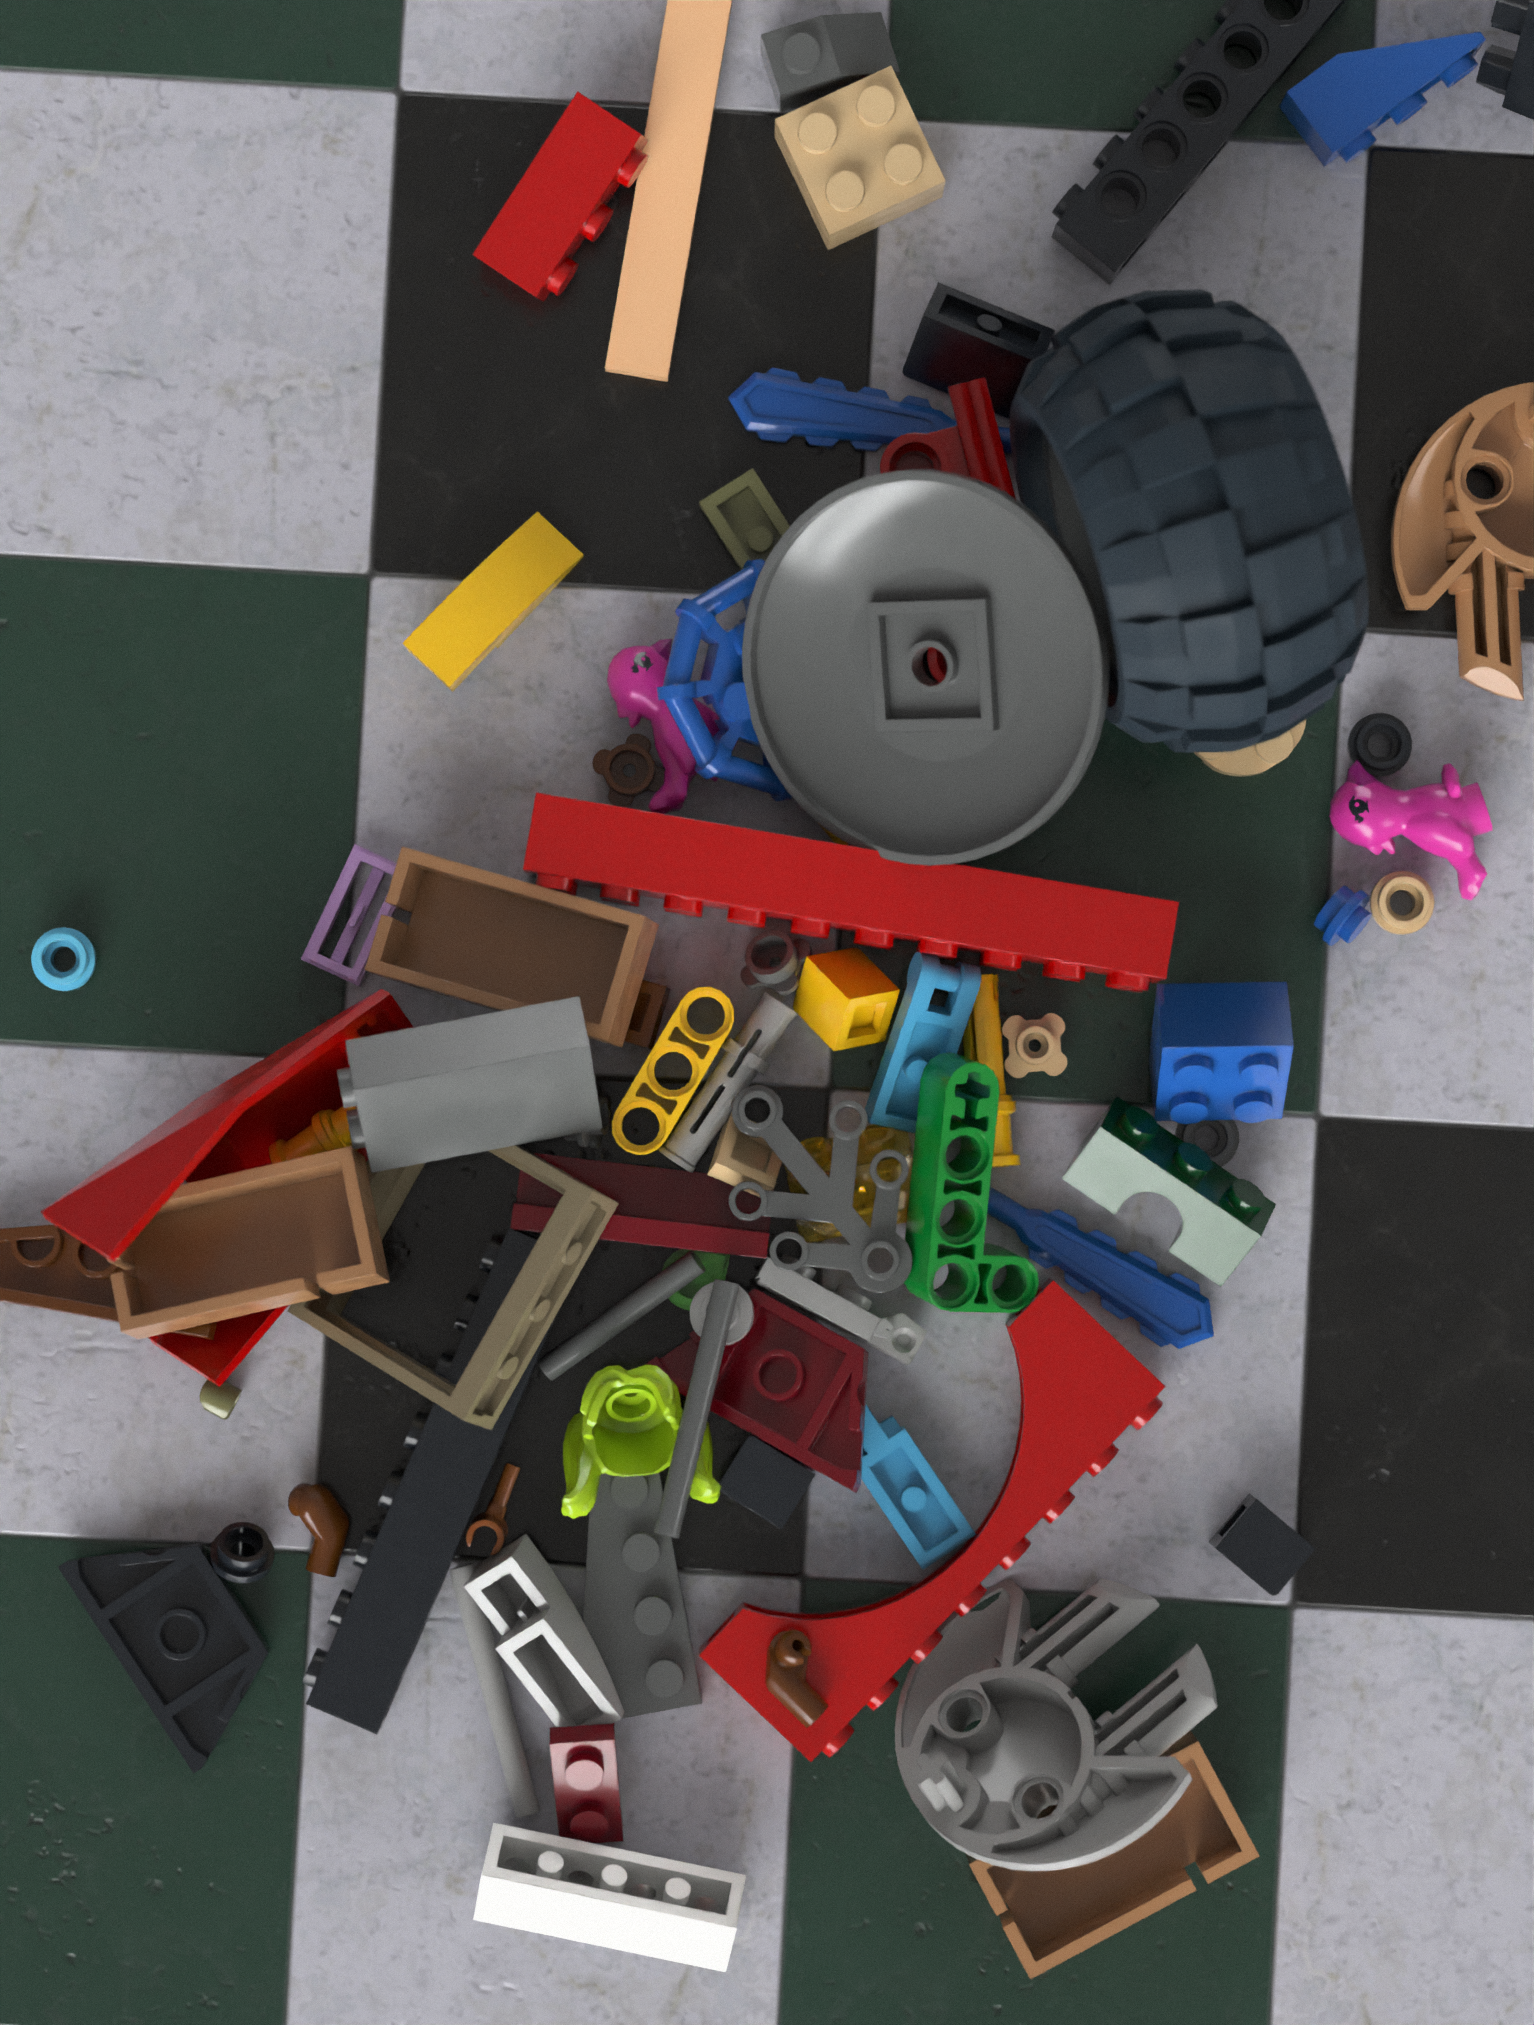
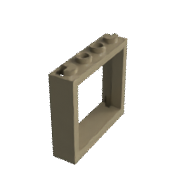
[288,1145,619,1430]

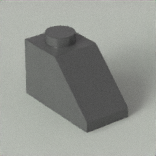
[761,12,900,113]

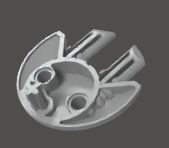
[895,1578,1217,1871]

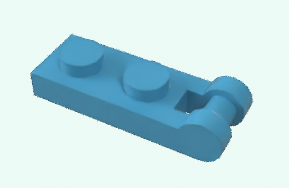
[865,952,981,1133]

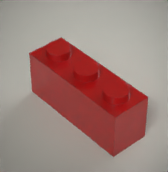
[472,91,649,301]

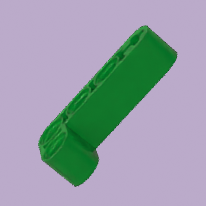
[904,1052,1039,1313]

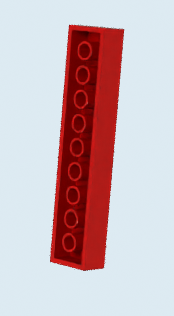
[523,792,1179,993]

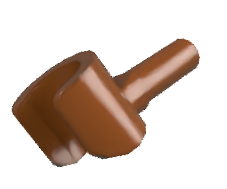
[466,1463,521,1556]

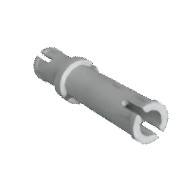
[659,992,798,1173]

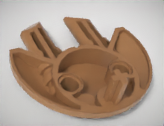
[1391,382,1534,701]

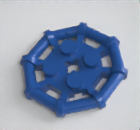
[657,559,793,802]

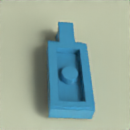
[861,1405,976,1570]

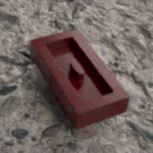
[550,1723,623,1843]

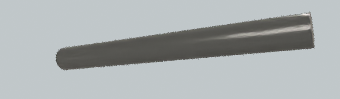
[654,1279,740,1538]

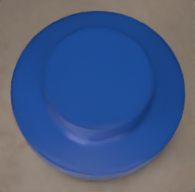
[1314,885,1372,946]

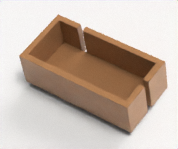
[364,847,659,1048]
[107,1146,390,1339]
[966,1730,1259,1979]

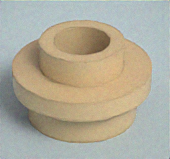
[1370,871,1434,935]

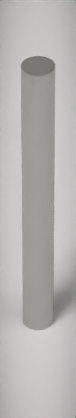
[449,1563,541,1818]

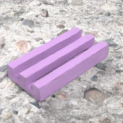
[301,844,397,987]

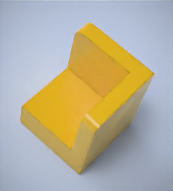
[793,948,900,1051]

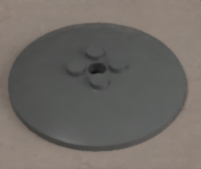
[742,469,1108,866]

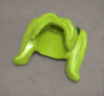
[561,1365,721,1519]

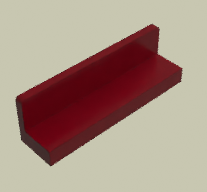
[510,1153,774,1259]

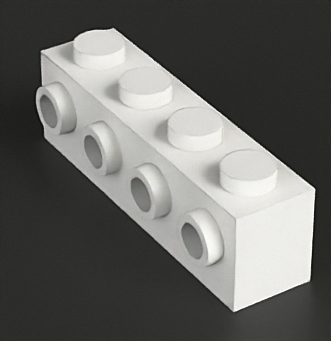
[473,1822,746,1972]

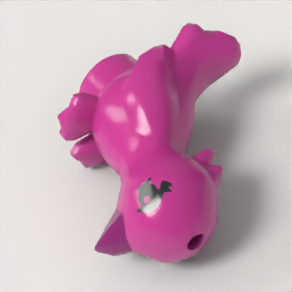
[607,639,738,814]
[1329,759,1493,901]

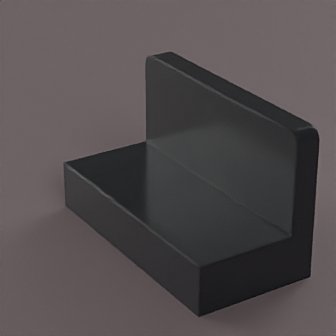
[902,282,1055,419]

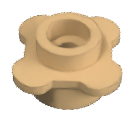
[1002,1013,1067,1078]

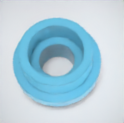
[31,927,96,991]

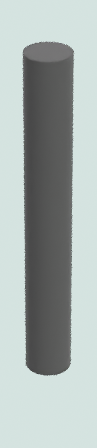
[538,1250,706,1381]

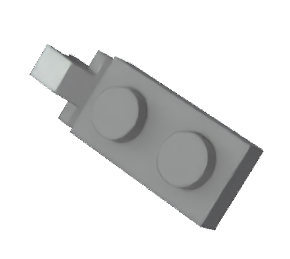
[753,1253,927,1366]

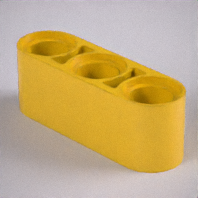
[612,987,735,1155]

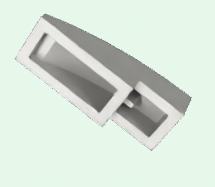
[464,1534,625,1727]

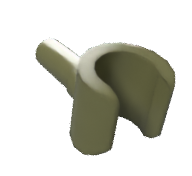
[199,1379,242,1420]

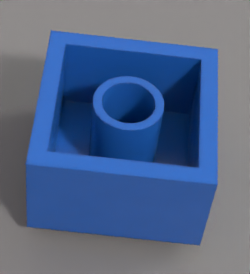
[1149,982,1294,1124]

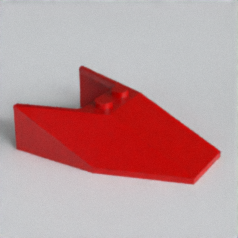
[40,988,414,1387]

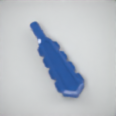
[728,367,1012,454]
[987,1186,1214,1349]

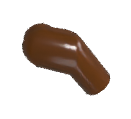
[288,1483,349,1577]
[765,1630,829,1728]

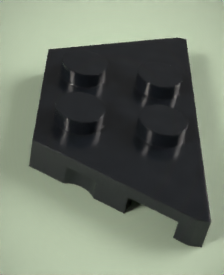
[58,1543,271,1774]

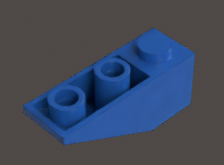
[1279,32,1486,167]

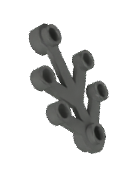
[729,1085,912,1293]

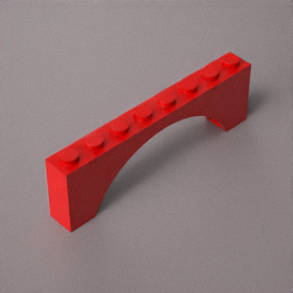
[698,1278,1166,1762]

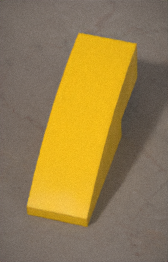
[403,512,584,692]

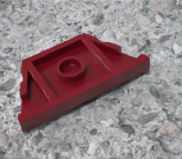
[646,1289,869,1493]

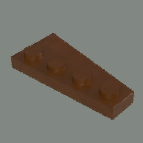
[0,1225,217,1340]

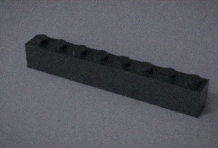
[302,1227,561,1734]

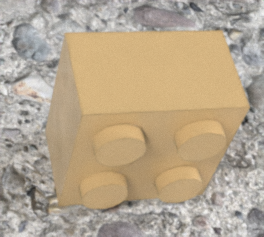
[775,66,946,250]

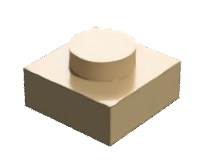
[707,1113,782,1197]

